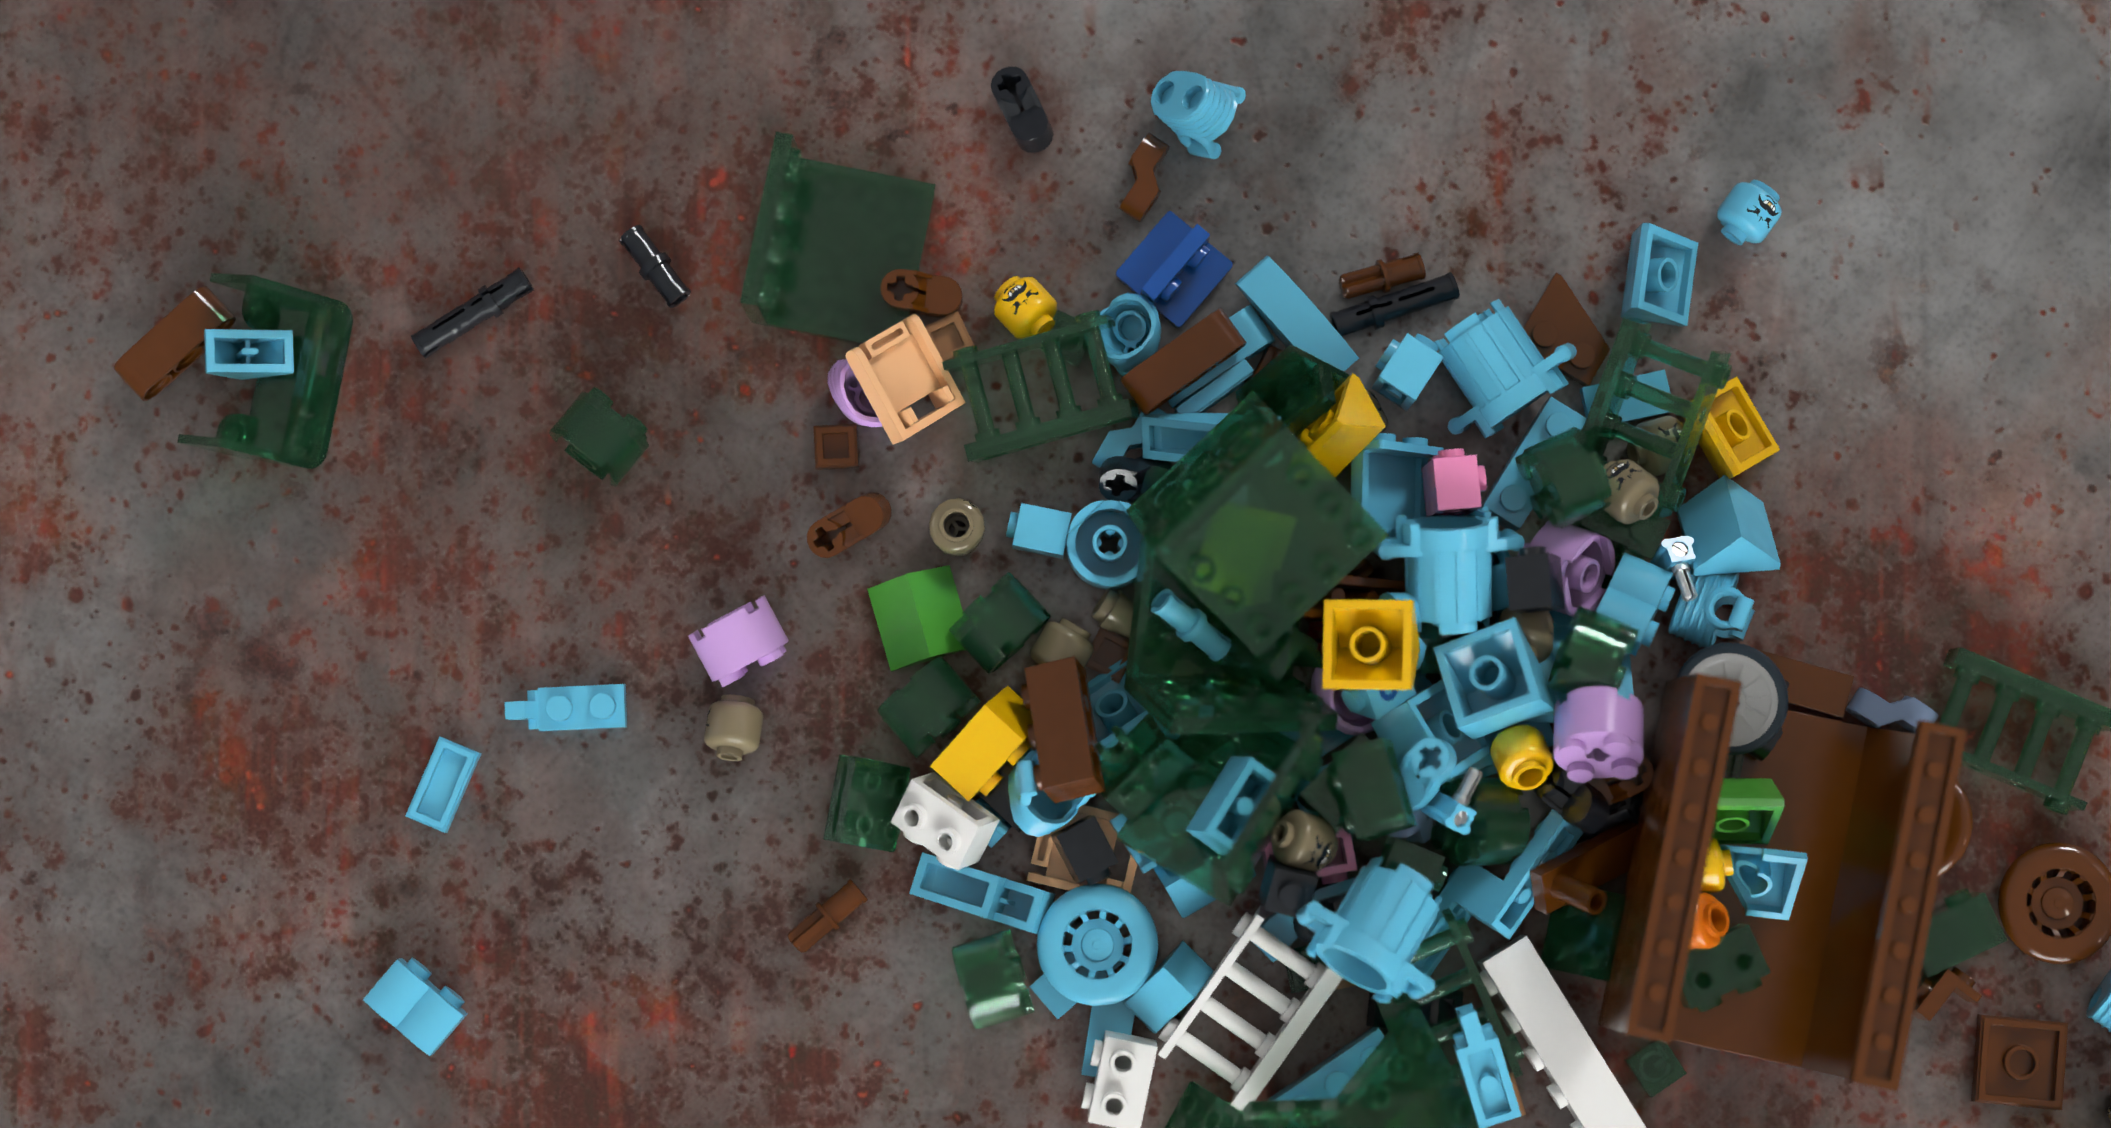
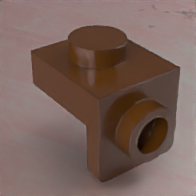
[1913,967,1982,1021]

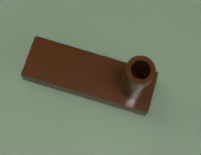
[1726,642,1854,718]
[1530,820,1638,915]

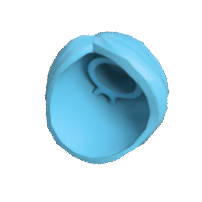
[1093,293,1161,376]

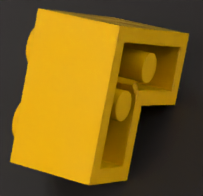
[930,685,1033,802]

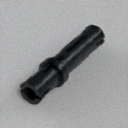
[411,267,534,359]
[1330,272,1460,337]

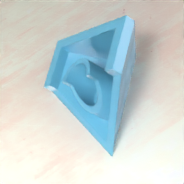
[1720,845,1808,920]

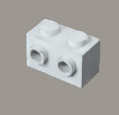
[891,772,1000,870]
[1081,1030,1158,1128]

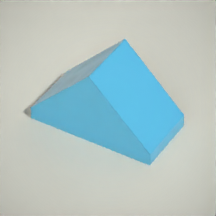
[204,329,294,380]
[1124,941,1214,1034]

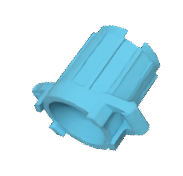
[1435,299,1577,439]
[1371,510,1525,635]
[1296,857,1442,1004]

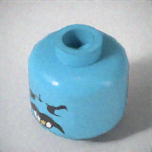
[1717,179,1782,245]

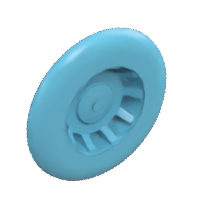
[1037,884,1158,1006]

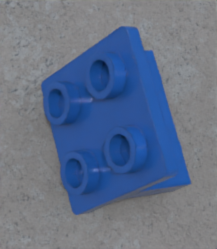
[1116,211,1233,328]

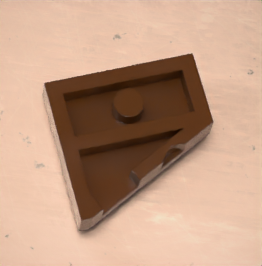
[1523,273,1610,387]

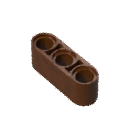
[114,286,236,401]
[1120,308,1247,415]

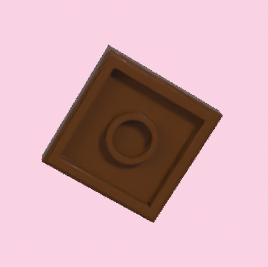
[1971,1014,2068,1110]

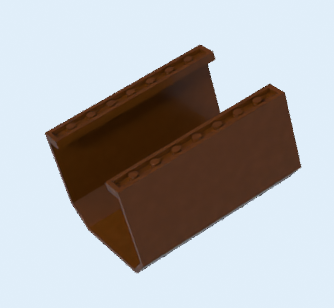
[1598,673,1967,1092]

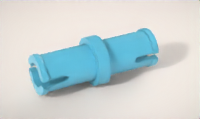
[1151,589,1232,661]

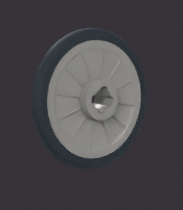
[1676,643,1789,755]

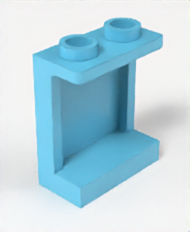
[1349,433,1444,548]

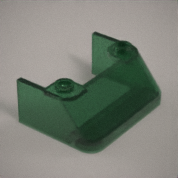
[177,273,353,469]

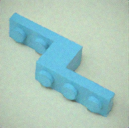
[1410,809,1583,977]

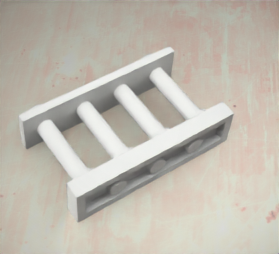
[1158,906,1343,1115]

